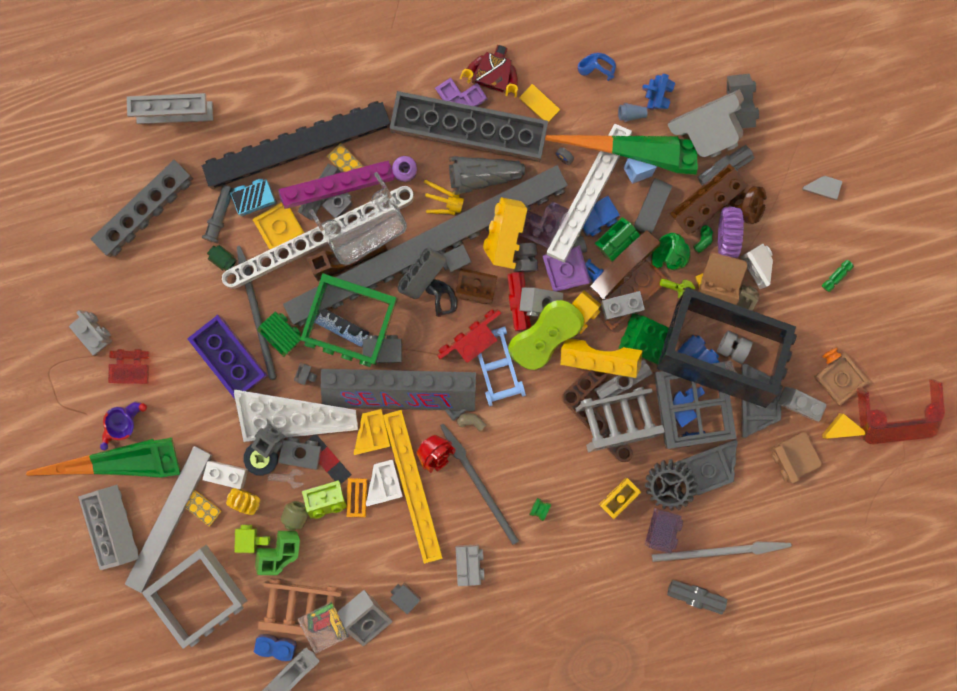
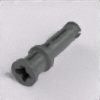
[202,185,234,244]

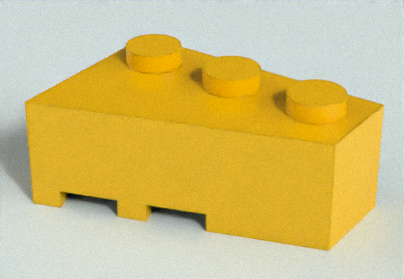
[483,197,527,269]

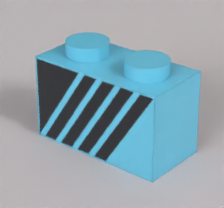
[231,179,277,217]

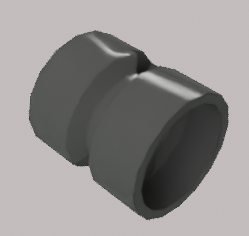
[513,243,538,272]

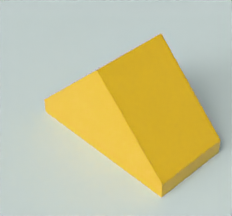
[822,413,865,439]

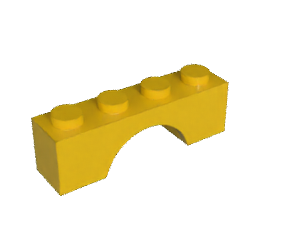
[560,338,642,378]

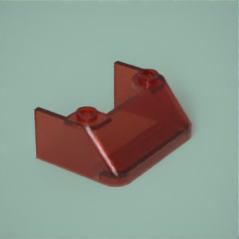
[857,379,945,444]

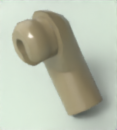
[457,413,486,431]

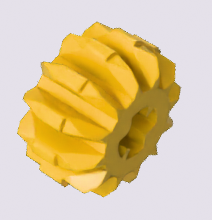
[226,488,260,515]

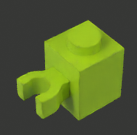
[235,524,270,553]

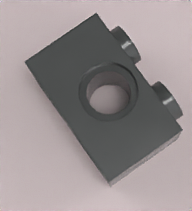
[278,437,322,470]

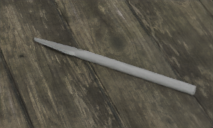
[652,542,792,562]

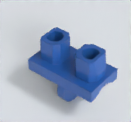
[642,74,675,110]

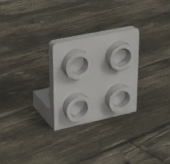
[69,310,112,356]

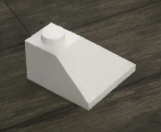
[740,244,773,289]

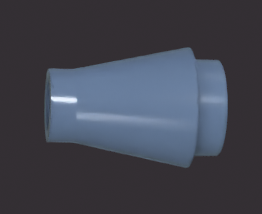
[618,103,647,122]

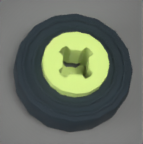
[243,443,278,476]

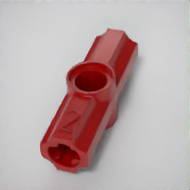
[507,272,531,331]

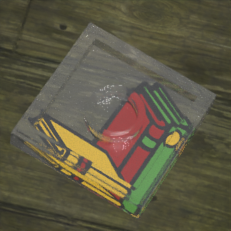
[297,602,349,654]

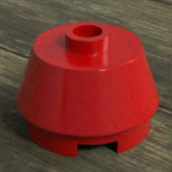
[417,435,456,473]

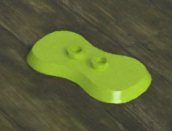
[508,300,584,370]

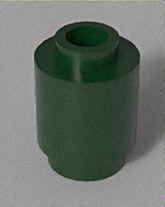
[207,245,237,271]

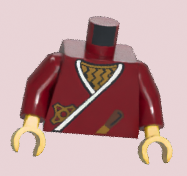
[460,45,518,98]

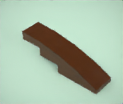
[590,230,660,300]

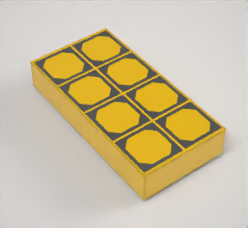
[327,143,363,172]
[185,490,222,526]

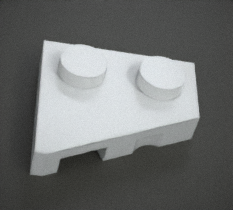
[366,459,403,506]

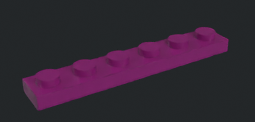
[278,161,395,209]

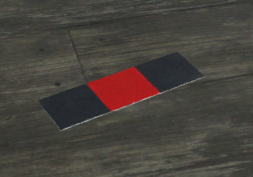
[305,434,352,484]

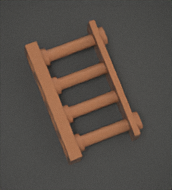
[258,578,342,639]

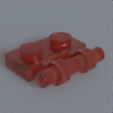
[108,349,149,384]

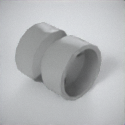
[717,330,753,364]

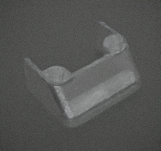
[309,172,407,265]

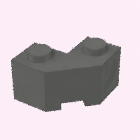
[726,74,759,128]

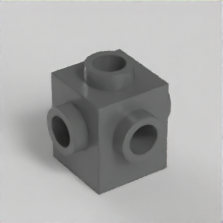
[251,425,285,458]

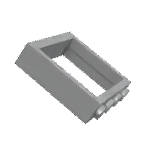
[142,545,248,648]

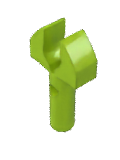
[660,279,695,298]

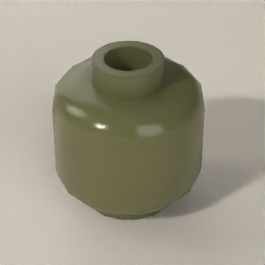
[281,501,308,531]

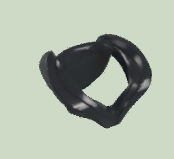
[425,279,457,317]

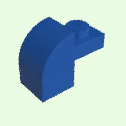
[672,387,705,427]

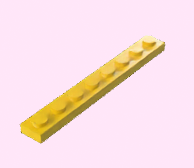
[383,410,443,564]

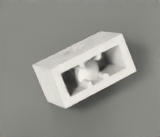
[203,460,248,489]

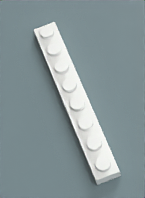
[547,124,632,262]

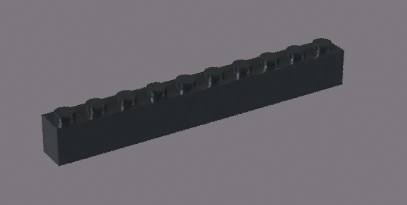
[201,101,390,189]

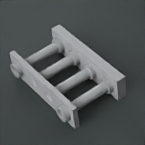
[127,93,213,124]
[575,387,665,453]

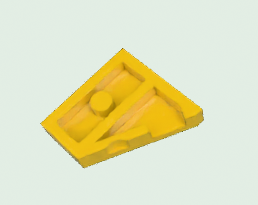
[354,409,391,455]

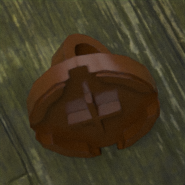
[729,186,767,224]

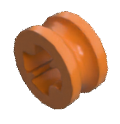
[822,347,842,364]

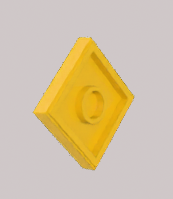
[252,202,304,249]

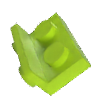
[302,480,347,519]

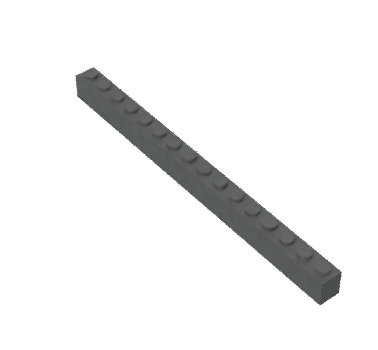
[283,165,568,327]

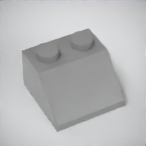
[337,590,393,646]

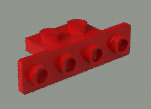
[437,309,501,363]

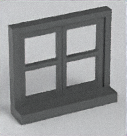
[654,362,737,449]

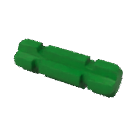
[822,260,854,292]

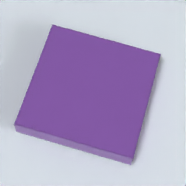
[543,245,591,292]

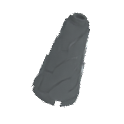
[449,156,525,195]

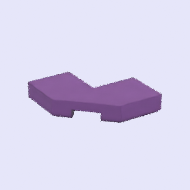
[435,78,488,107]

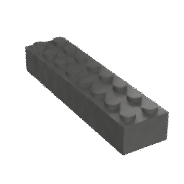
[390,91,548,162]

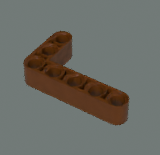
[562,370,633,462]

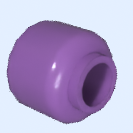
[392,156,418,182]

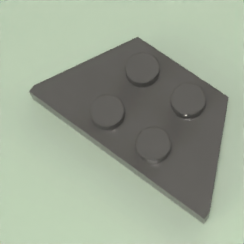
[741,364,781,438]
[673,439,738,495]

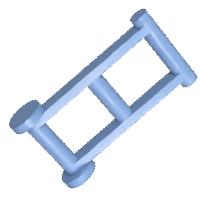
[478,327,526,407]

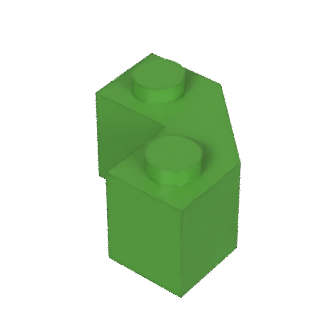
[255,531,300,575]

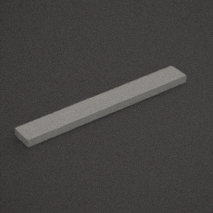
[125,446,212,593]

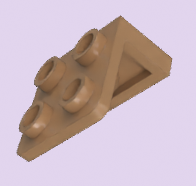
[699,253,747,305]
[771,432,821,484]

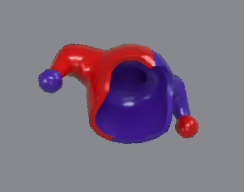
[100,401,147,451]

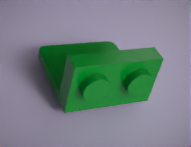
[619,313,669,364]

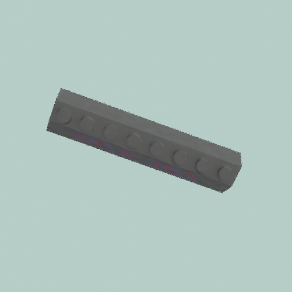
[321,369,476,411]

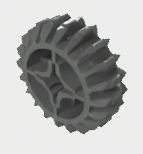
[645,459,698,511]

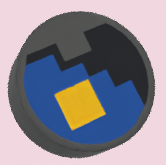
[555,147,574,165]

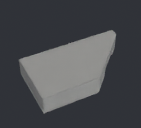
[802,176,842,200]

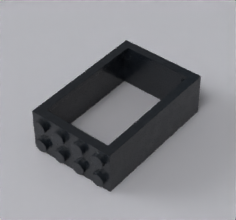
[656,287,797,408]

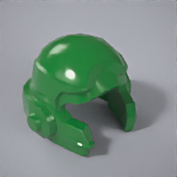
[652,233,691,270]

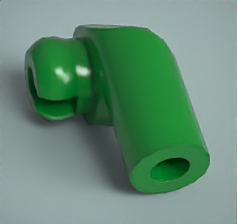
[693,225,713,254]

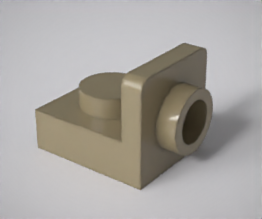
[737,285,759,311]

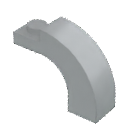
[262,648,319,691]

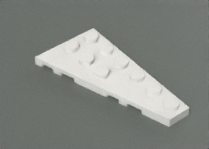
[234,390,358,442]

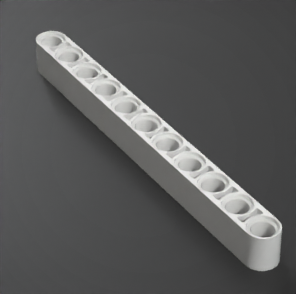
[222,186,414,289]

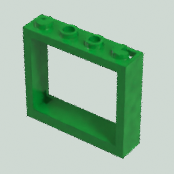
[300,273,398,367]

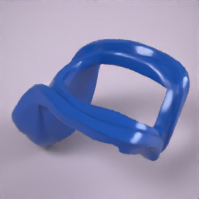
[578,53,616,81]

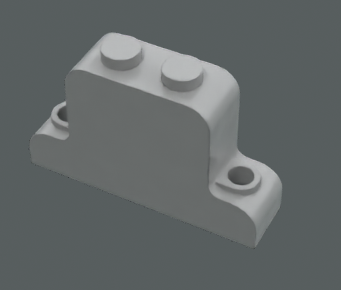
[667,89,744,158]

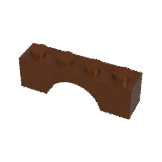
[307,227,388,282]

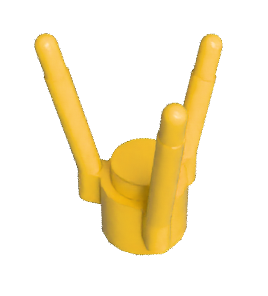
[424,180,464,215]

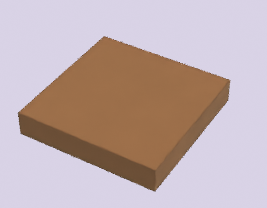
[814,352,869,406]

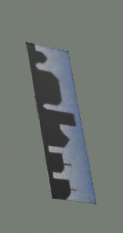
[315,308,370,347]

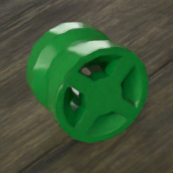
[529,498,551,521]

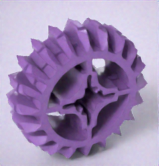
[717,207,744,258]

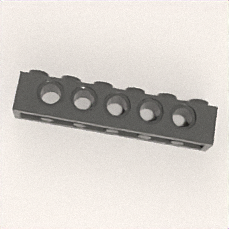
[91,160,193,257]

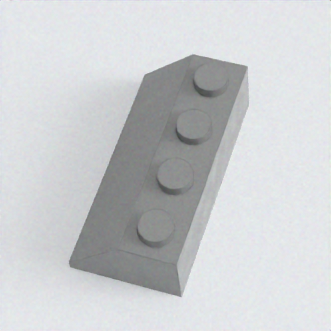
[78,485,139,570]

